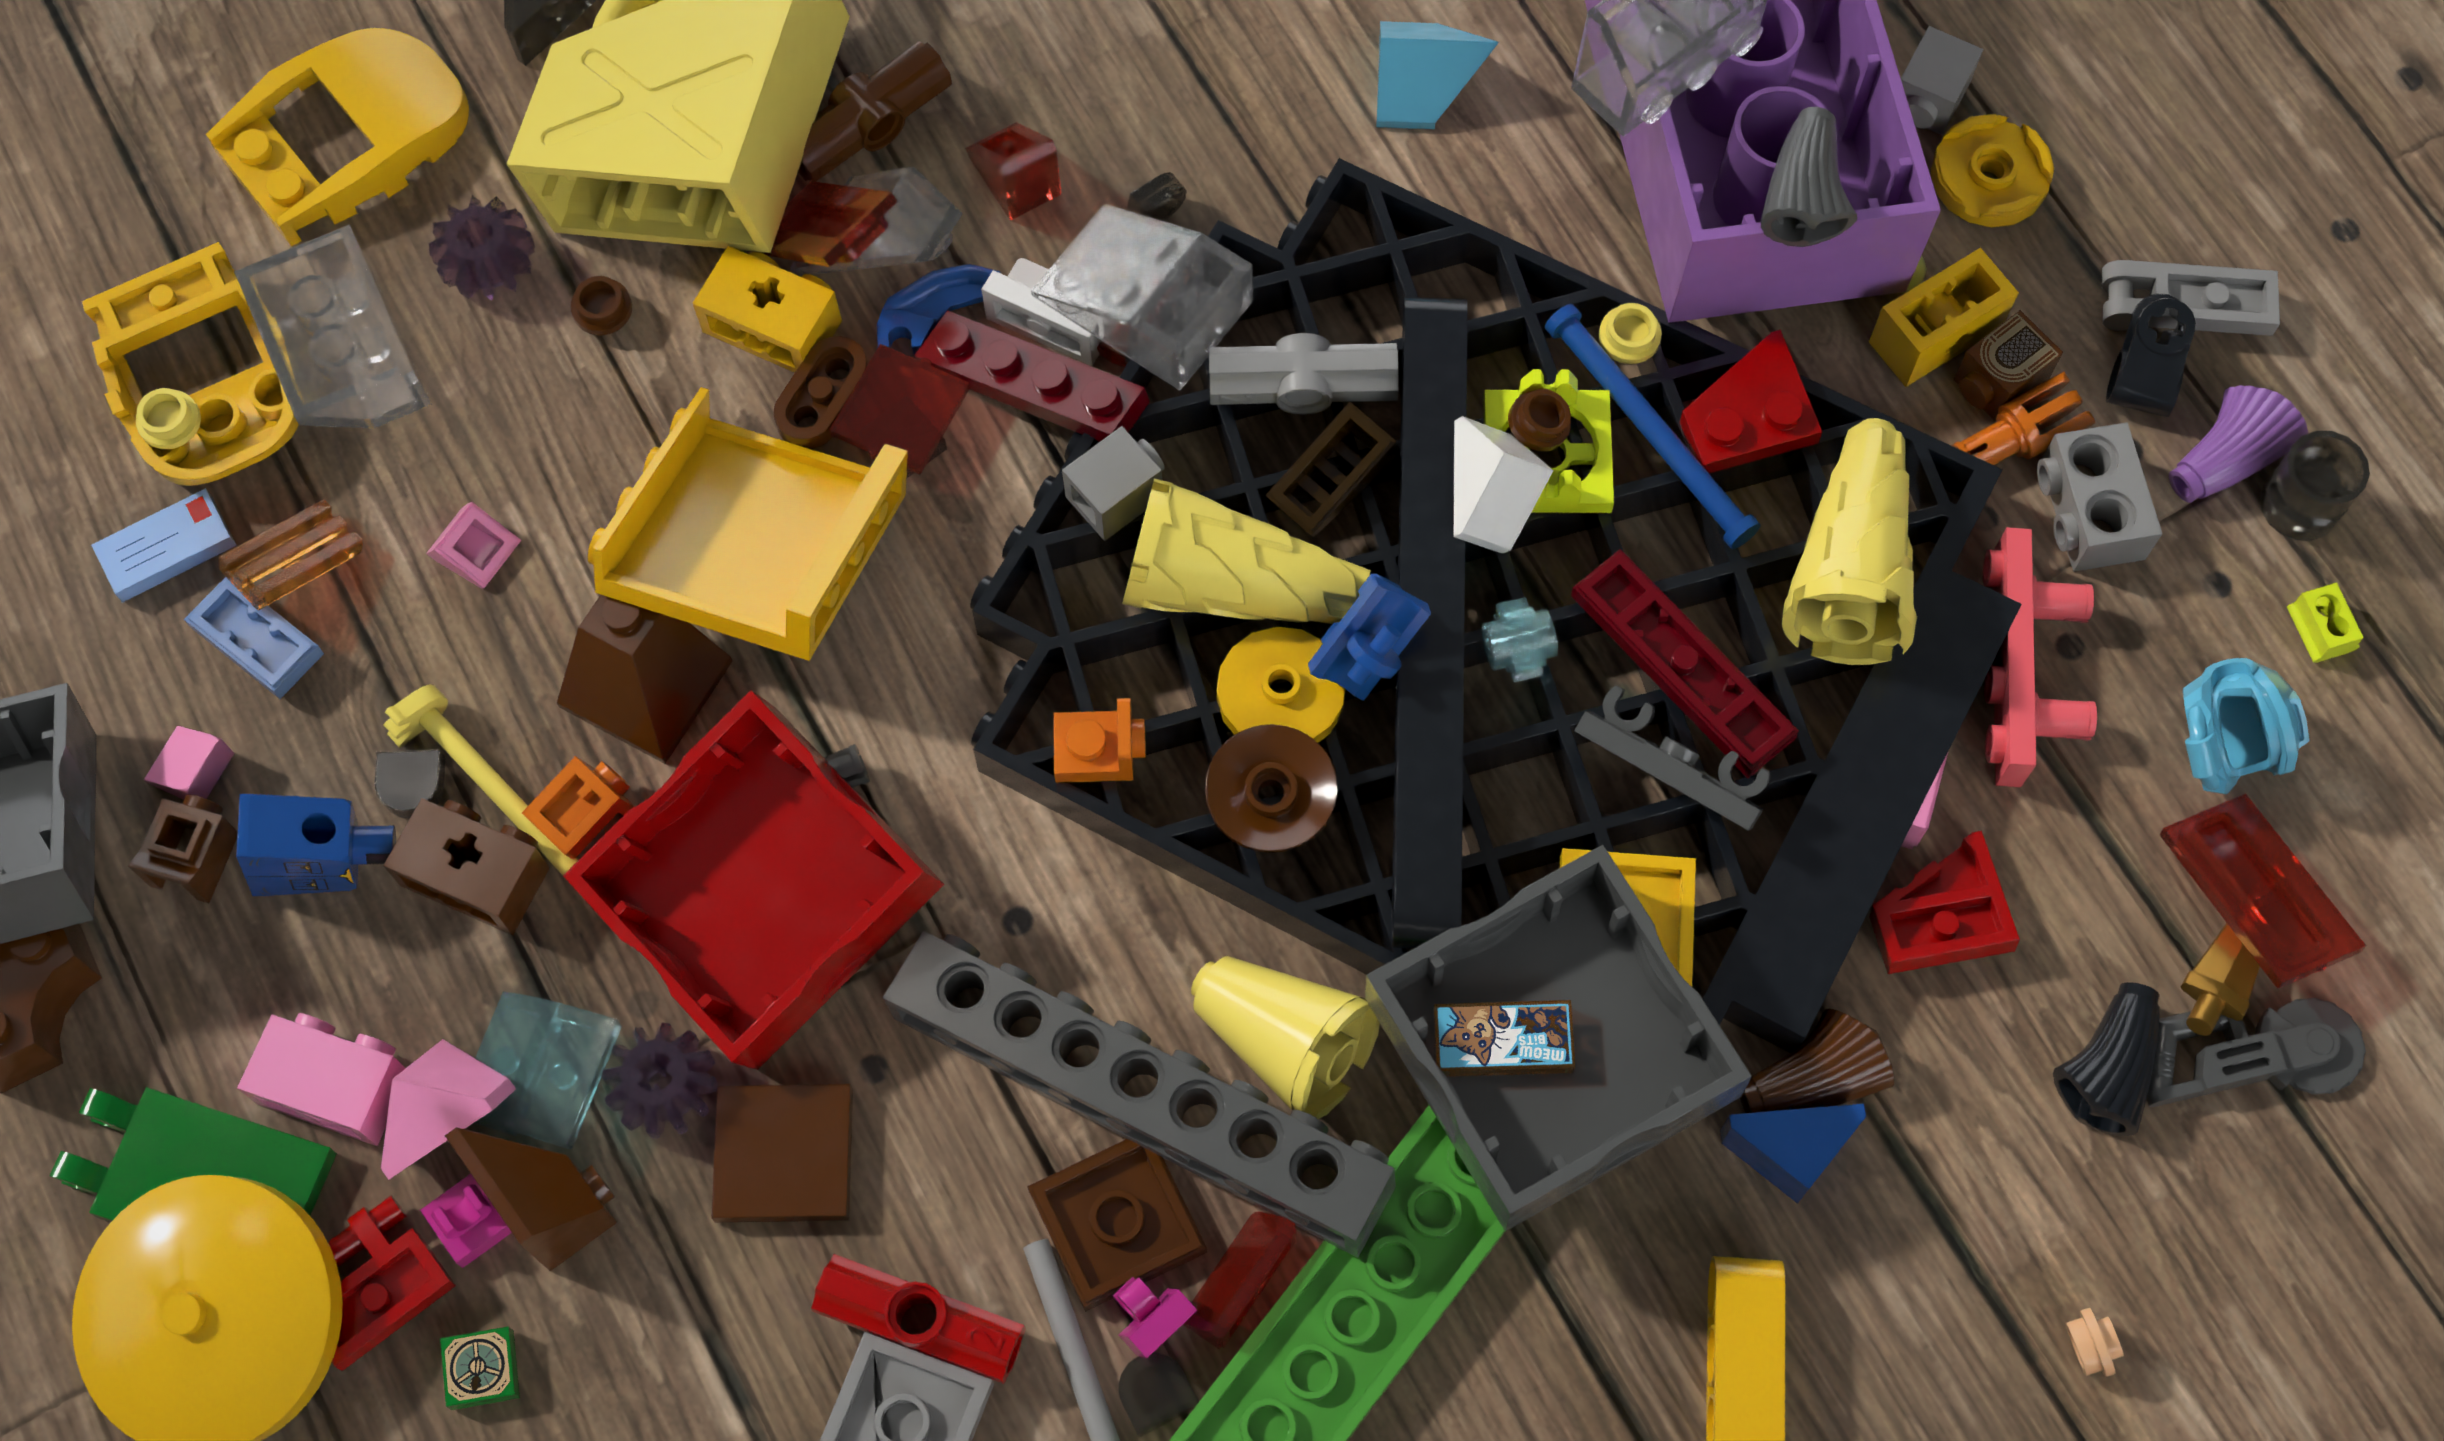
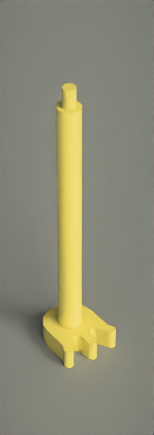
[383,684,579,876]

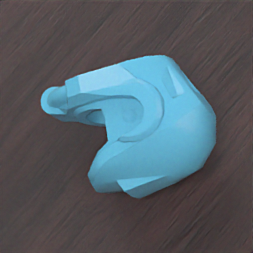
[2182,658,2310,795]

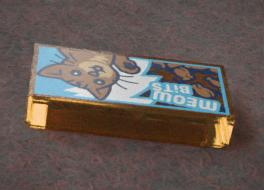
[1433,1000,1576,1077]

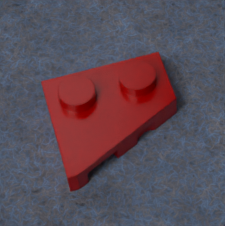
[1679,329,1822,473]

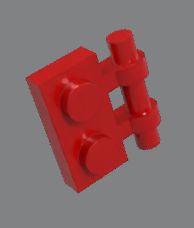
[328,1195,456,1371]

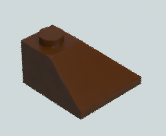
[557,595,733,764]
[445,1127,617,1271]

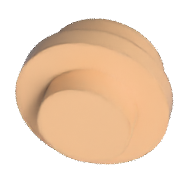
[2065,1307,2124,1377]

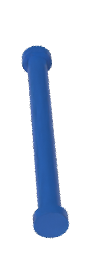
[1545,304,1761,550]

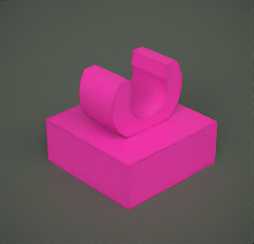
[420,1174,512,1268]
[1112,1277,1197,1358]

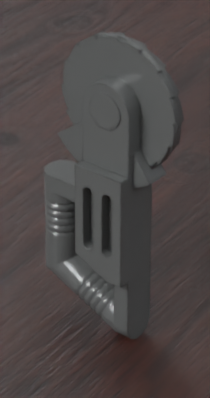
[2147,998,2366,1107]

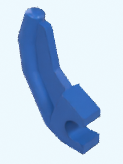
[877,264,1002,361]

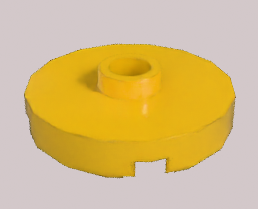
[1930,114,2054,228]
[1217,626,1345,743]

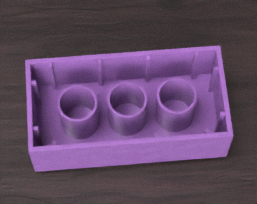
[1585,0,1941,323]

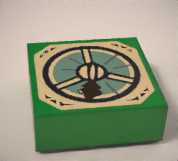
[440,1326,520,1410]

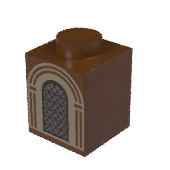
[1954,310,2063,422]

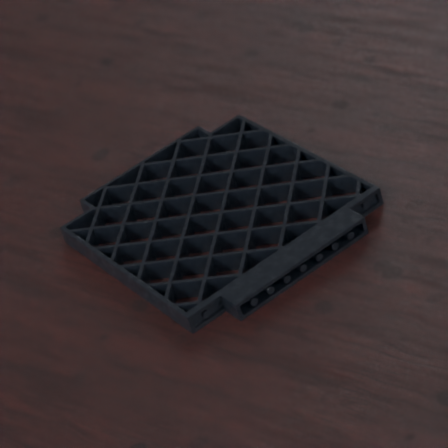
[970,158,2022,1053]

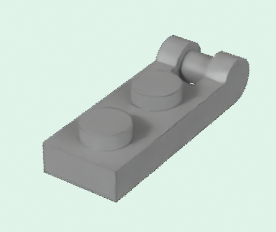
[2102,260,2280,336]

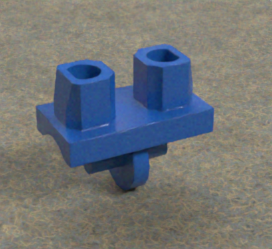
[1308,574,1431,701]

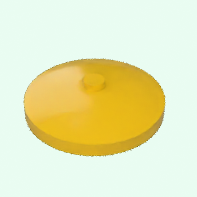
[72,1175,343,1441]

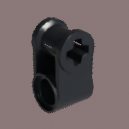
[2106,293,2196,417]

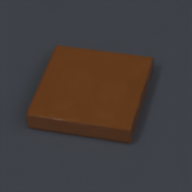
[711,1084,853,1223]
[1027,1139,1207,1312]

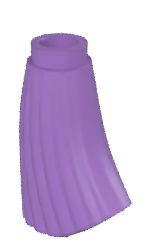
[2169,385,2308,503]

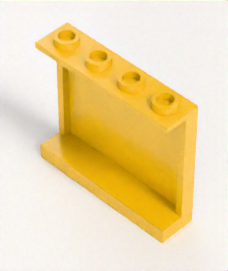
[588,387,908,661]

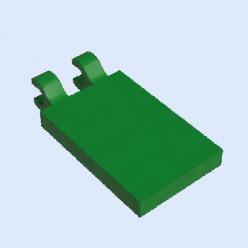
[49,1087,337,1222]

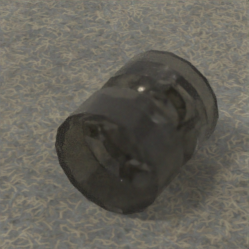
[2260,431,2370,541]

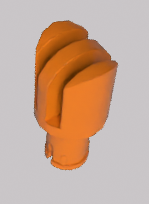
[1951,371,2095,465]

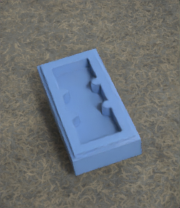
[184,574,324,699]

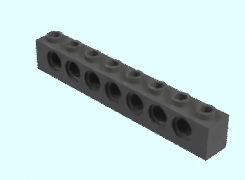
[883,931,1396,1258]

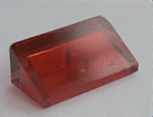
[1183,1211,1297,1350]

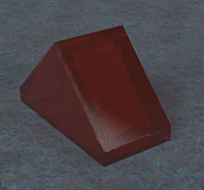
[965,122,1062,221]

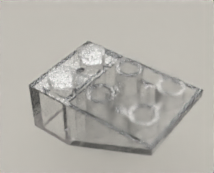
[1031,204,1253,390]

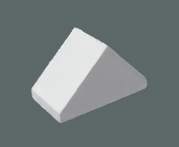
[1454,416,1554,554]

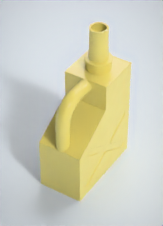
[507,0,850,253]

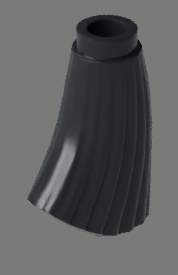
[2053,982,2160,1136]

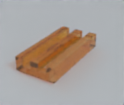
[219,499,363,611]

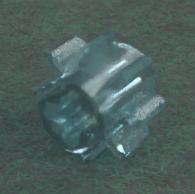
[1482,597,1558,683]

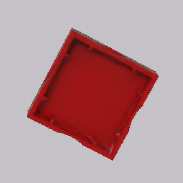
[563,690,945,1070]

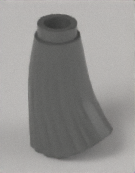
[1761,107,1858,247]

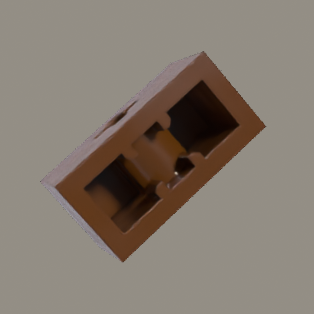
[383,798,550,935]

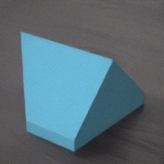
[1376,21,1499,129]

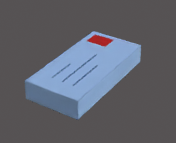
[91,488,237,603]

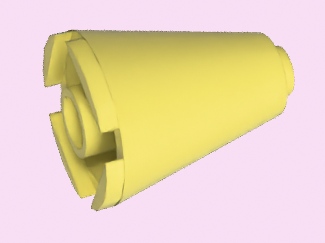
[1191,956,1380,1119]

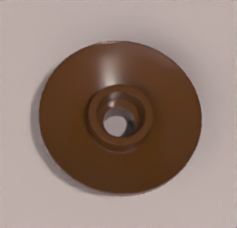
[1205,724,1337,853]

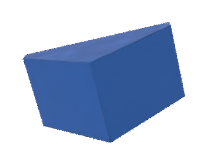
[1720,1104,1866,1204]

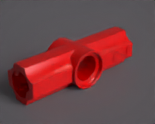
[811,1254,1026,1384]

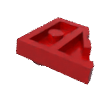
[1869,831,2020,974]

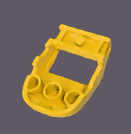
[206,28,469,246]
[82,242,301,486]

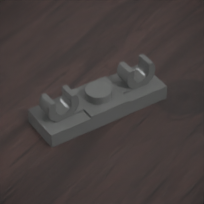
[1574,686,1770,830]

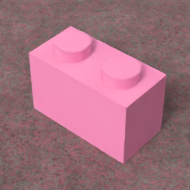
[237,1013,405,1146]

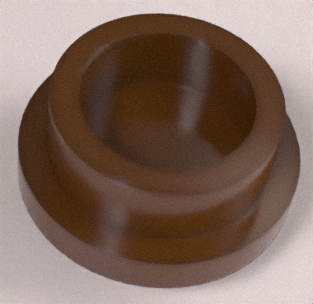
[571,276,632,335]
[1508,389,1571,452]

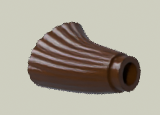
[1740,1008,1894,1113]

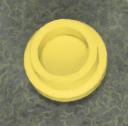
[1599,303,1662,364]
[136,388,201,449]

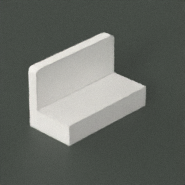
[981,258,1124,366]

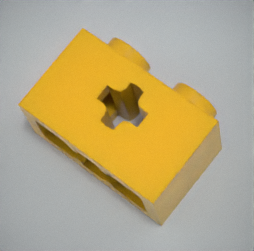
[692,245,842,373]
[1869,247,2019,387]

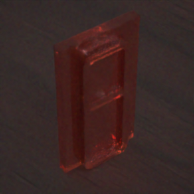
[761,182,898,267]
[2160,794,2366,989]

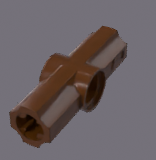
[798,41,952,184]

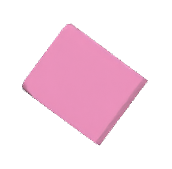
[426,502,521,589]
[144,726,234,800]

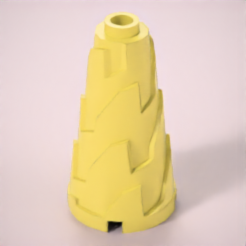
[1782,418,1917,665]
[1122,479,1371,624]

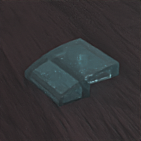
[474,991,622,1150]

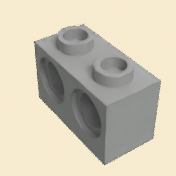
[2037,422,2162,572]

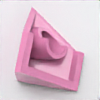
[381,1039,516,1180]

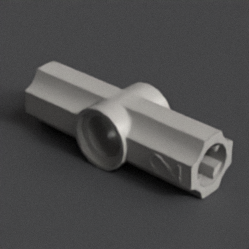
[1209,333,1398,415]

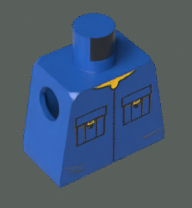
[236,794,396,896]

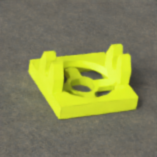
[1483,369,1614,513]

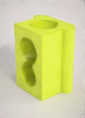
[2287,582,2364,663]

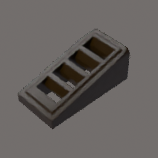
[1266,402,1400,538]

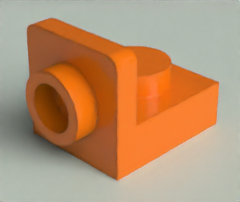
[1054,698,1146,783]
[522,756,635,860]

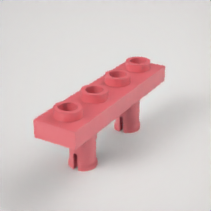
[1983,527,2097,787]

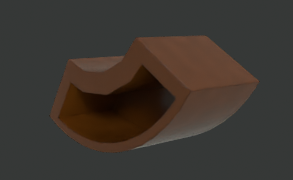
[0,924,102,1094]

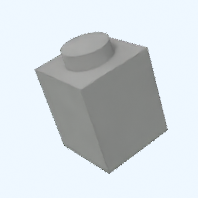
[1901,26,1983,135]
[1062,426,1165,541]

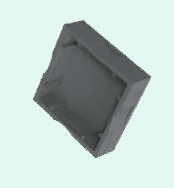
[0,683,96,944]
[1365,845,1752,1232]

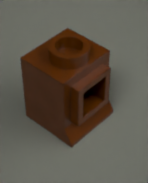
[128,795,238,903]

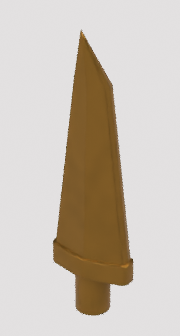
[2180,854,2285,1036]

